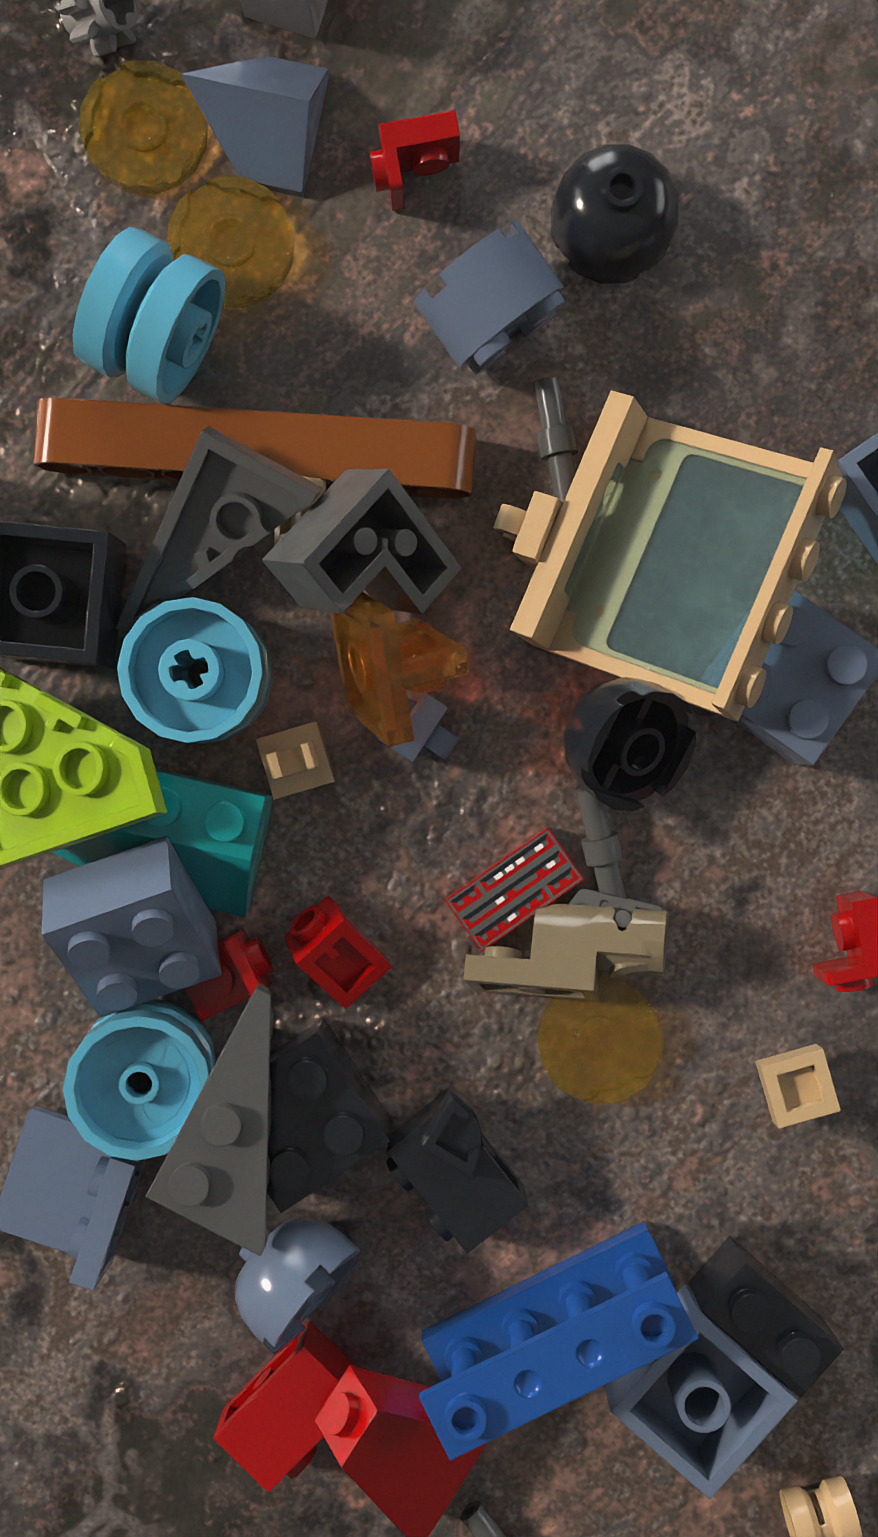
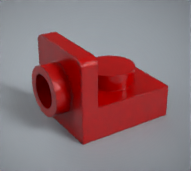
[369,110,460,211]
[812,891,878,992]
[284,896,392,1009]
[185,928,274,1021]

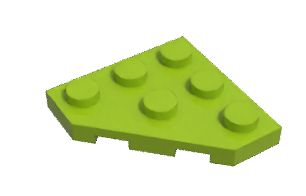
[0,667,168,869]

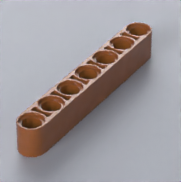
[34,397,476,499]

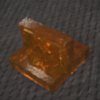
[330,592,469,747]

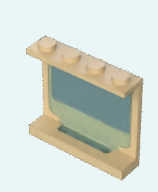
[510,390,847,722]

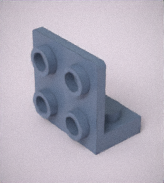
[0,1106,147,1291]

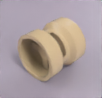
[779,1476,863,1537]

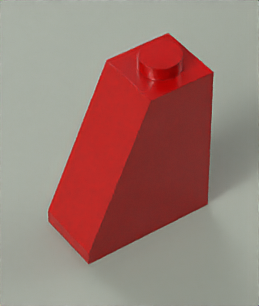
[315,1365,488,1537]

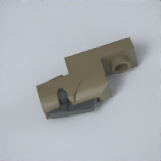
[463,889,668,1002]

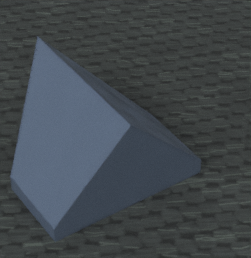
[181,56,329,198]

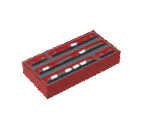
[445,827,584,952]

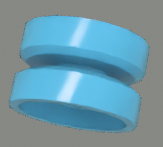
[72,227,226,404]
[117,597,274,744]
[63,999,216,1161]

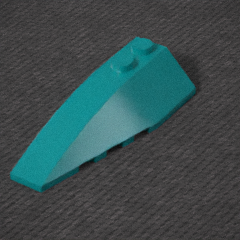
[52,767,274,917]

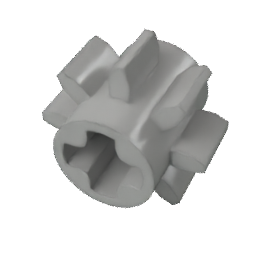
[56,0,141,57]

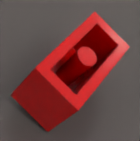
[213,1320,357,1493]

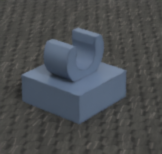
[376,685,459,762]

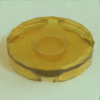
[79,60,208,195]
[167,176,295,309]
[536,976,664,1105]

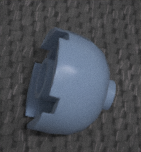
[235,1217,360,1355]

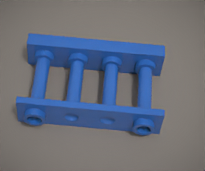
[419,1221,699,1461]

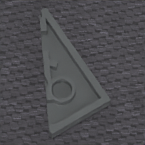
[116,426,322,634]
[145,984,273,1256]

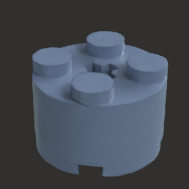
[413,220,565,376]

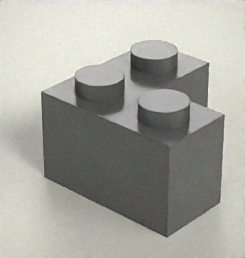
[262,468,462,614]

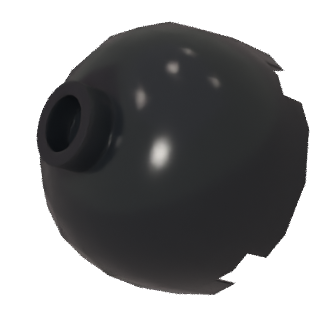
[551,144,678,284]
[564,677,696,811]

